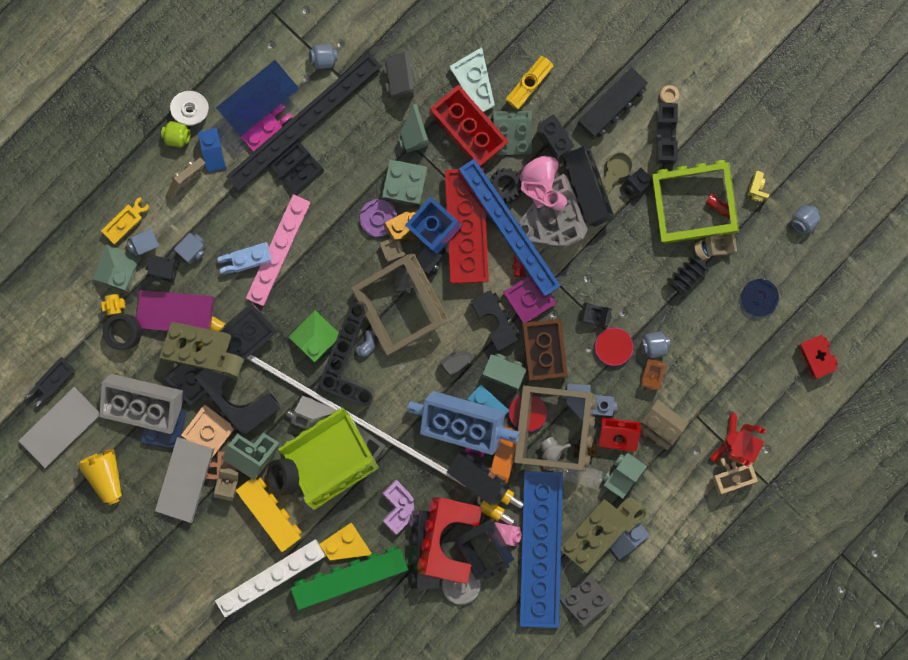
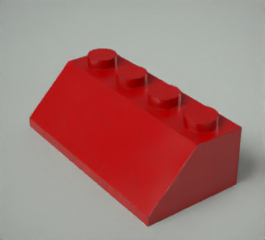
[429,85,509,168]

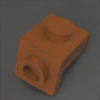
[641,358,667,390]

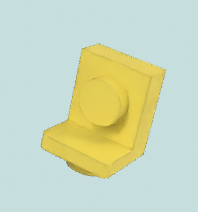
[747,171,769,202]

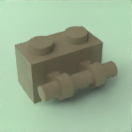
[640,400,689,450]

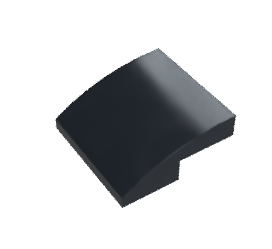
[269,140,325,195]

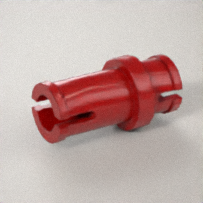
[705,193,730,219]
[512,254,526,277]

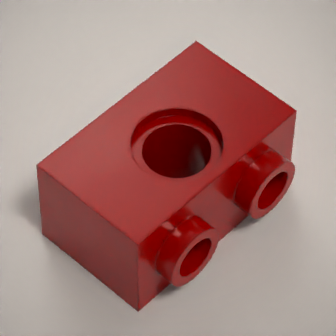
[599,417,640,452]

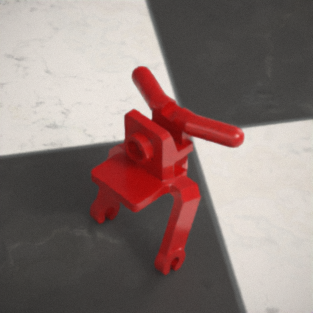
[710,413,767,467]

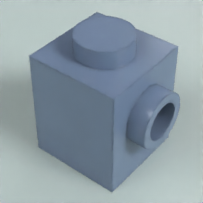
[127,229,159,256]
[174,233,205,264]
[592,395,617,417]

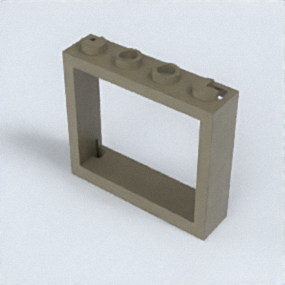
[352,254,450,355]
[514,386,597,471]

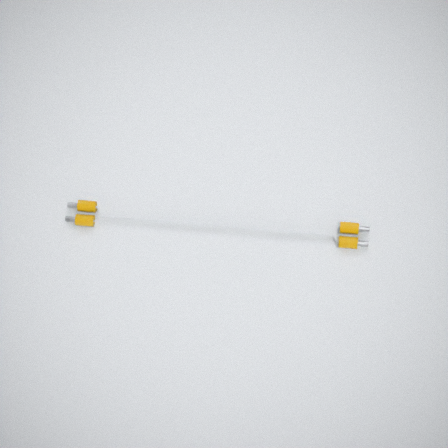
[198,316,524,525]

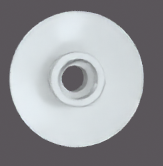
[170,91,209,126]

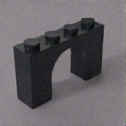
[194,345,280,436]

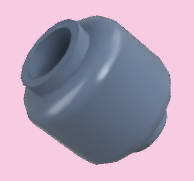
[308,44,338,69]
[792,205,820,233]
[641,331,671,358]

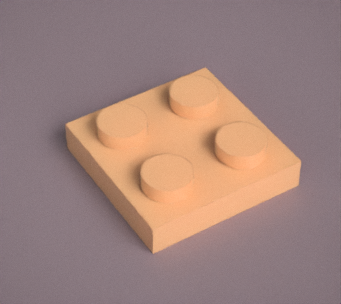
[181,404,234,459]

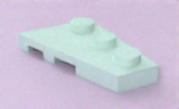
[449,47,495,113]

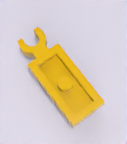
[101,197,150,245]

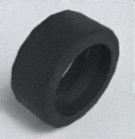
[103,314,142,350]
[266,458,299,496]

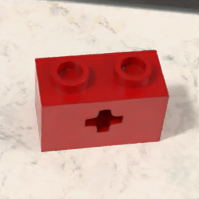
[798,334,838,380]

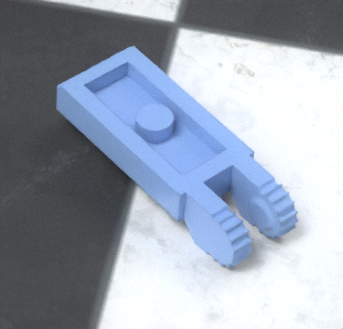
[217,242,272,275]

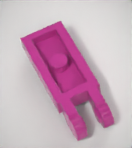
[241,104,293,152]

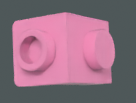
[489,522,522,546]

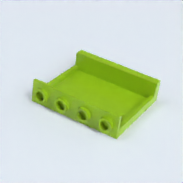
[278,407,379,510]

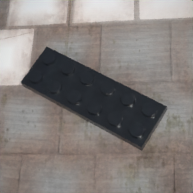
[164,302,277,406]

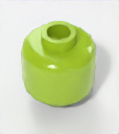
[161,121,191,148]

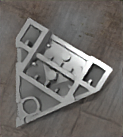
[519,174,588,247]

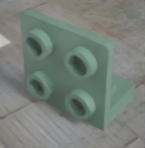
[493,111,532,155]

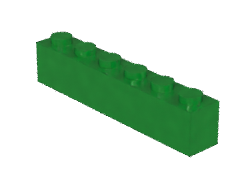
[291,546,409,610]

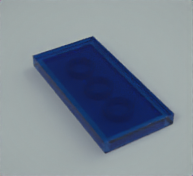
[216,60,300,137]

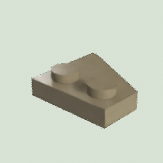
[166,158,205,200]

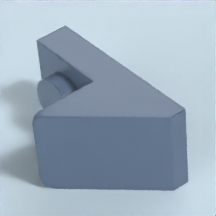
[610,523,650,560]

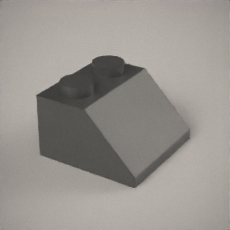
[383,51,414,99]

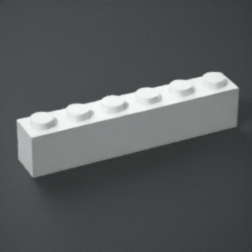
[215,539,326,617]

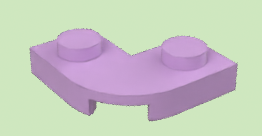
[382,480,414,535]

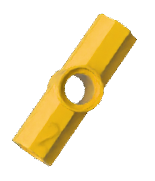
[505,56,554,110]

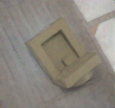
[705,233,737,256]
[380,239,406,265]
[214,468,238,501]

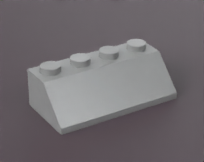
[99,374,183,434]

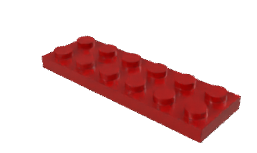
[445,168,489,284]

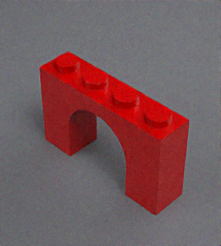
[417,497,482,584]

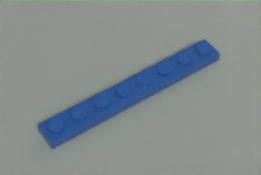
[458,158,561,297]

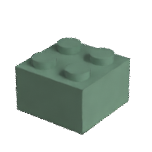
[382,160,428,207]

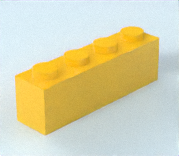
[236,477,302,552]

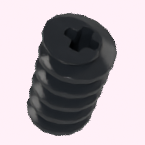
[667,253,709,294]

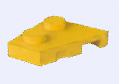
[319,523,372,560]

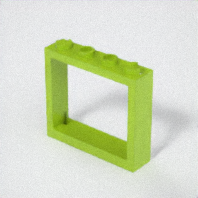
[652,160,739,244]

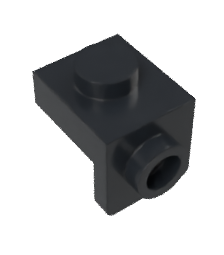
[620,167,653,201]
[579,303,612,327]

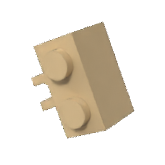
[712,458,758,494]

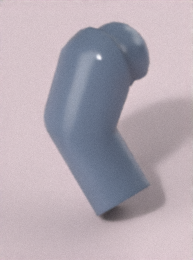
[356,331,375,357]

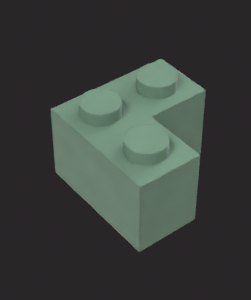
[222,433,279,480]
[602,453,647,499]

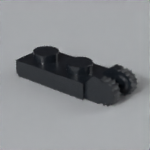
[26,357,76,408]

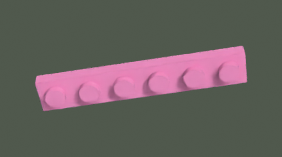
[246,194,311,307]

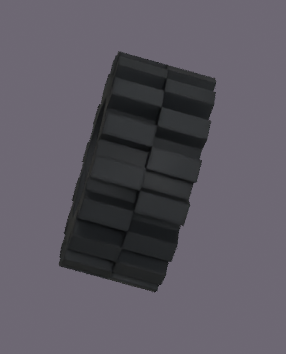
[489,168,522,204]

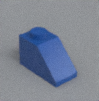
[198,128,226,173]

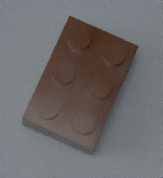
[522,319,568,382]

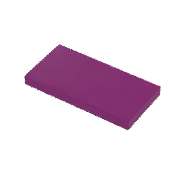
[136,290,214,331]

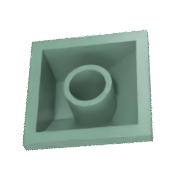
[398,104,428,153]
[93,244,142,293]

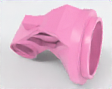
[519,156,567,211]

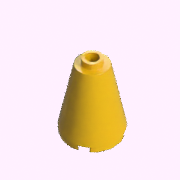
[77,449,122,505]

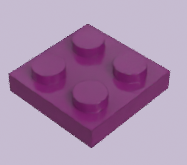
[503,276,556,323]

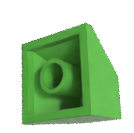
[289,310,339,364]

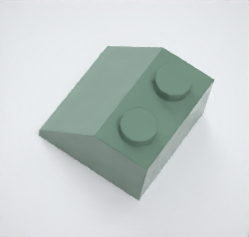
[482,353,526,391]

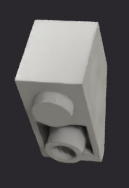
[291,395,336,430]

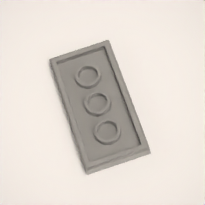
[19,387,100,468]
[155,437,214,523]

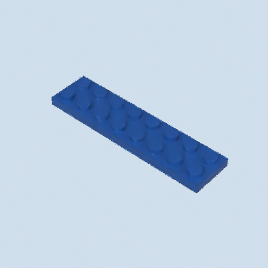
[520,471,563,628]

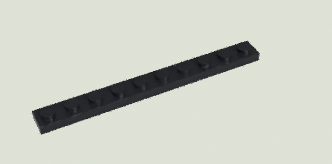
[226,52,382,191]

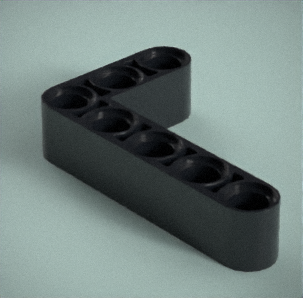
[320,301,375,406]

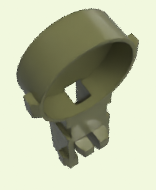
[602,152,633,195]

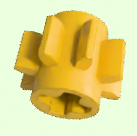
[101,294,125,316]

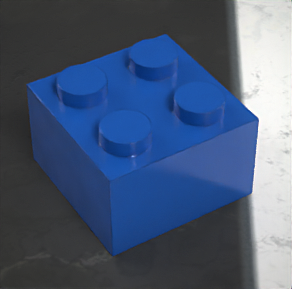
[405,196,463,254]

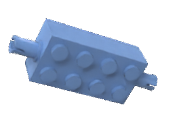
[407,391,520,455]

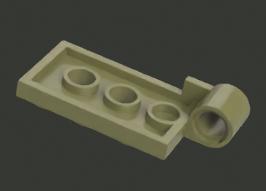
[159,322,244,378]
[561,498,647,573]

